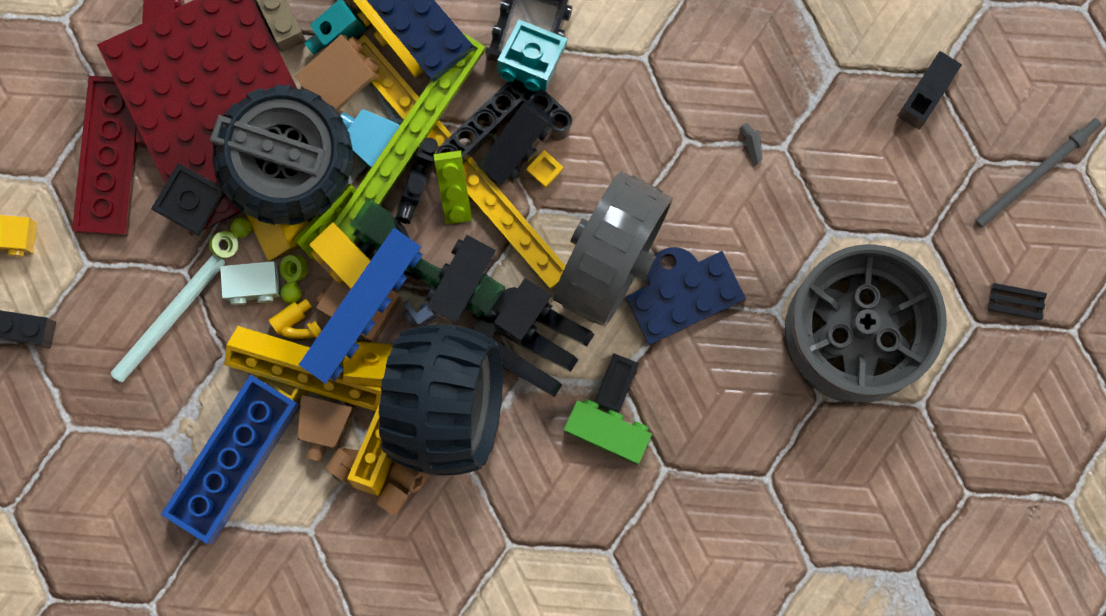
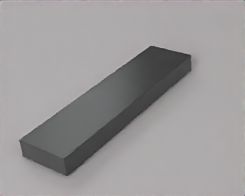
[210,115,325,177]

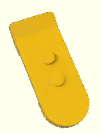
[351,0,424,78]

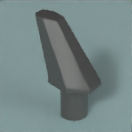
[739,123,763,166]

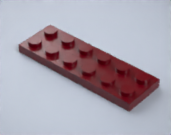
[72,75,137,236]

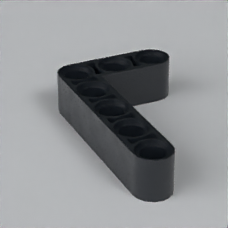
[434,79,572,169]

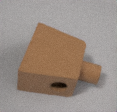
[298,395,355,462]

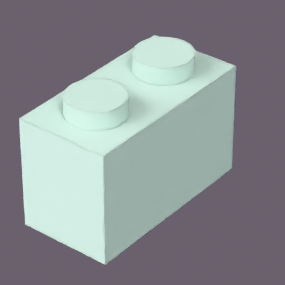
[220,261,280,306]

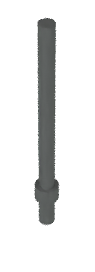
[975,118,1102,228]

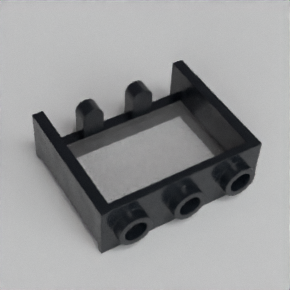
[485,0,573,61]

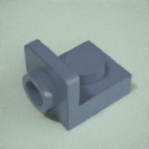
[403,301,439,326]

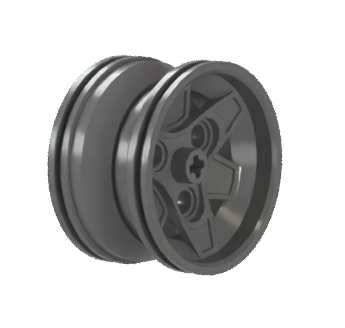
[785,244,947,403]

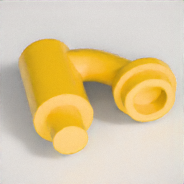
[269,299,322,339]

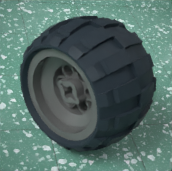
[212,85,353,225]

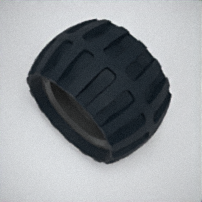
[379,324,504,476]

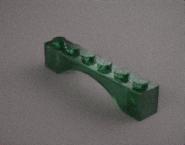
[350,198,505,317]

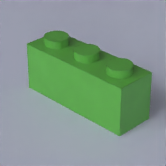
[564,399,652,465]

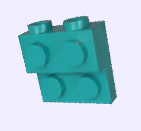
[496,19,568,92]

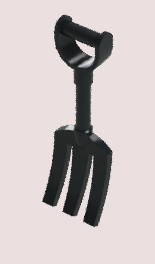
[357,208,595,397]

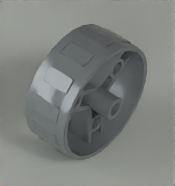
[553,171,673,327]

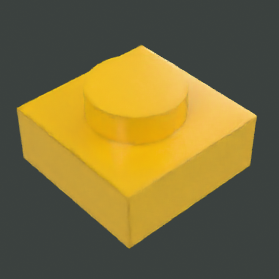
[526,150,564,189]

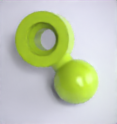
[209,217,252,259]
[280,255,308,304]

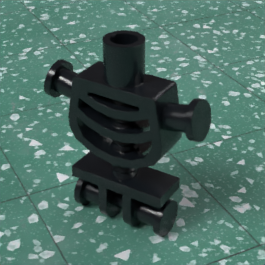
[395,138,438,224]

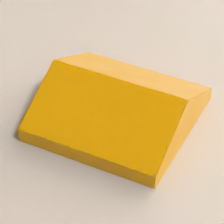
[246,214,309,262]

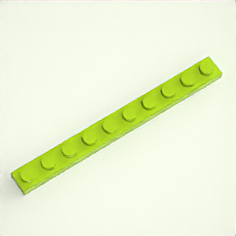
[334,33,486,243]

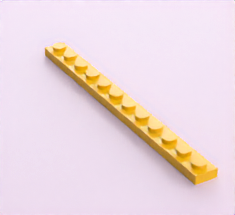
[358,35,566,290]

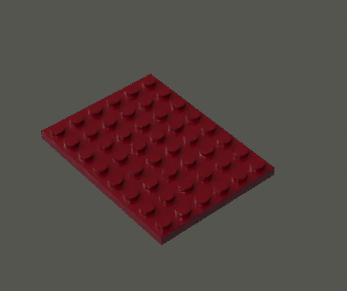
[97,0,299,236]

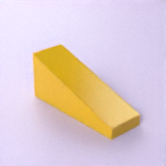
[254,375,309,405]

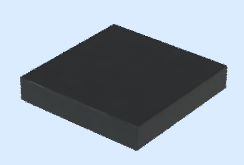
[151,163,225,236]

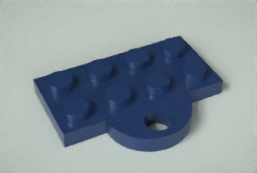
[626,247,746,346]

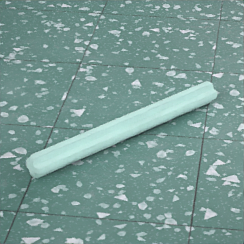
[111,255,225,383]

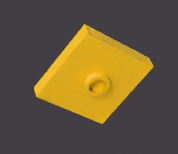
[342,341,393,386]

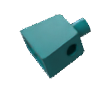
[304,0,369,55]

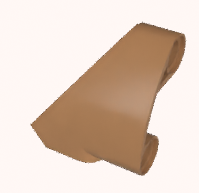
[325,448,430,516]

